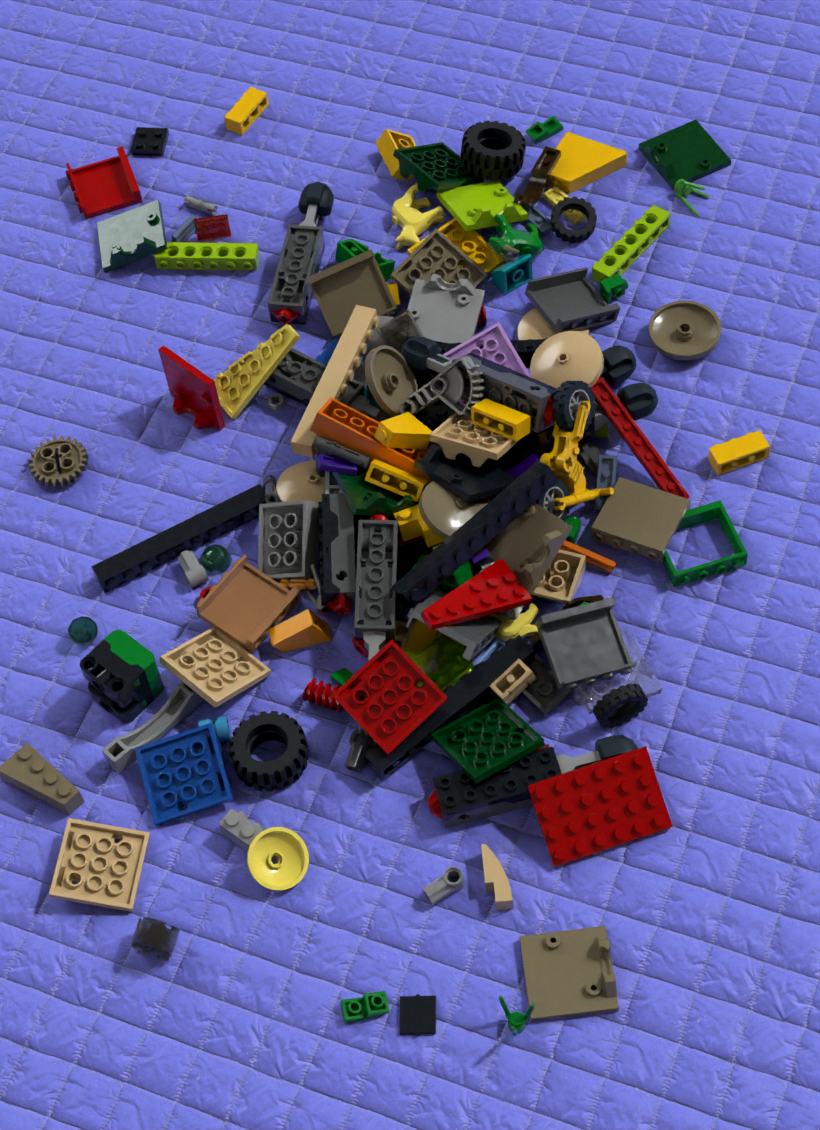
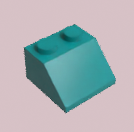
[492,254,533,296]

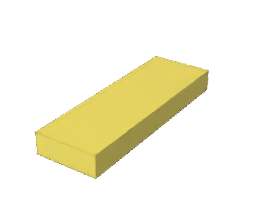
[543,186,587,226]

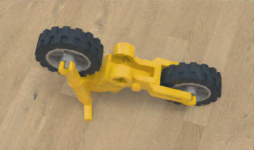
[527,381,614,522]

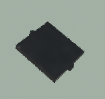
[399,994,436,1037]

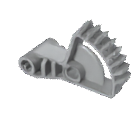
[399,357,484,417]

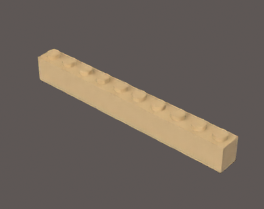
[290,305,379,458]

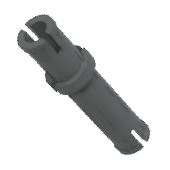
[313,436,370,469]
[263,475,278,503]

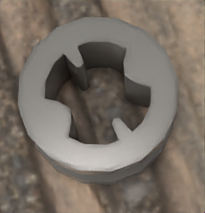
[268,394,285,412]

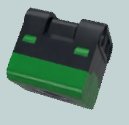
[80,630,164,723]

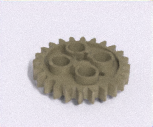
[28,436,89,488]

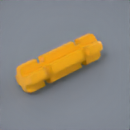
[280,578,317,590]

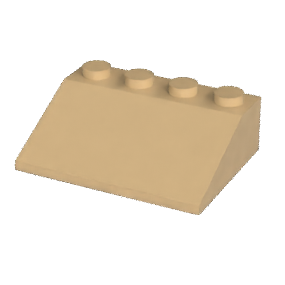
[532,549,586,604]

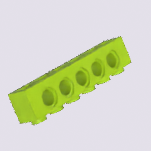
[592,205,671,283]
[154,242,260,270]

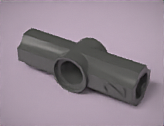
[577,442,601,478]
[344,725,376,773]

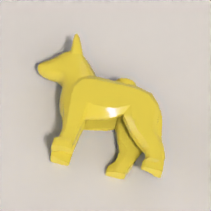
[392,182,445,250]
[490,603,539,642]

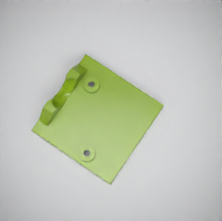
[437,180,528,232]

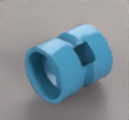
[198,716,231,743]

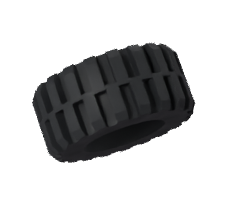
[460,121,526,181]
[229,711,309,792]

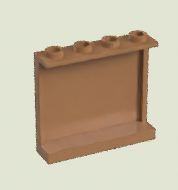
[196,555,300,653]

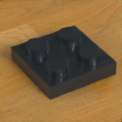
[130,127,169,156]

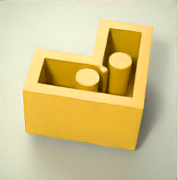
[394,504,445,547]

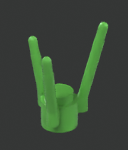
[674,179,709,216]

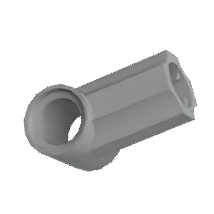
[178,550,209,588]
[422,867,464,905]

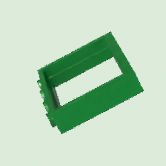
[663,500,748,587]

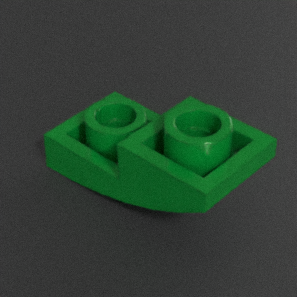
[340,991,390,1024]

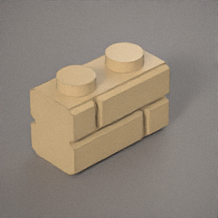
[490,659,536,705]

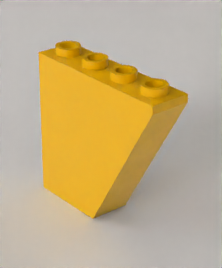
[546,132,627,193]

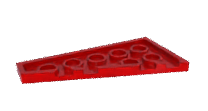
[421,558,532,630]

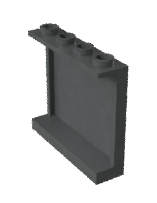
[525,267,620,334]
[406,589,502,661]
[535,597,637,690]

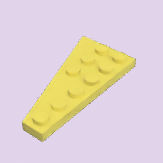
[214,324,300,419]

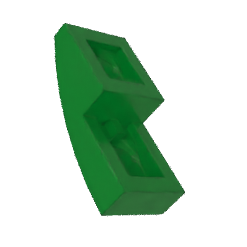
[526,116,564,142]

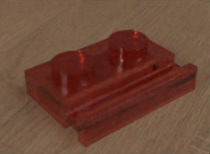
[194,214,231,241]

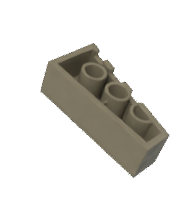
[0,743,84,816]

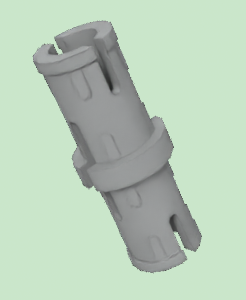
[184,195,218,215]

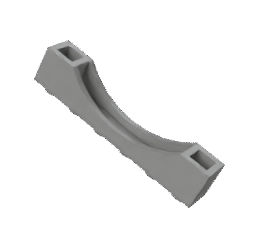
[102,681,205,774]

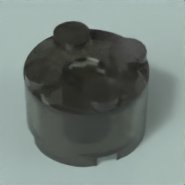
[131,918,180,961]

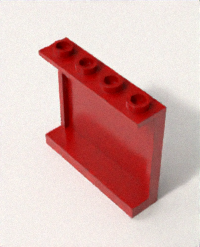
[65,146,143,219]

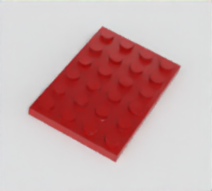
[527,746,673,867]

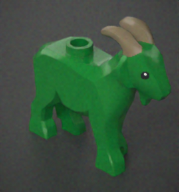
[488,214,545,262]

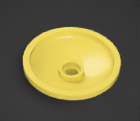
[247,827,309,891]

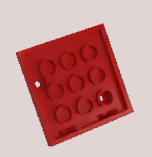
[158,345,225,431]
[332,640,448,755]

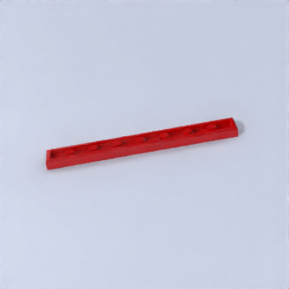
[591,377,690,499]

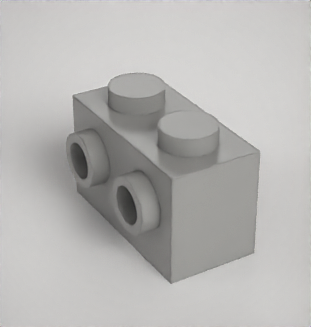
[218,809,264,852]

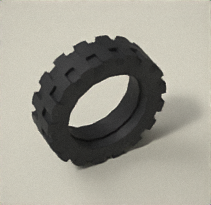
[550,197,597,243]
[593,683,648,728]

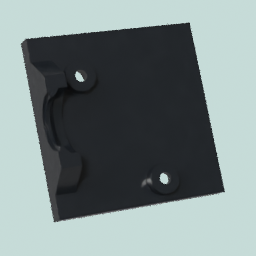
[413,444,516,502]

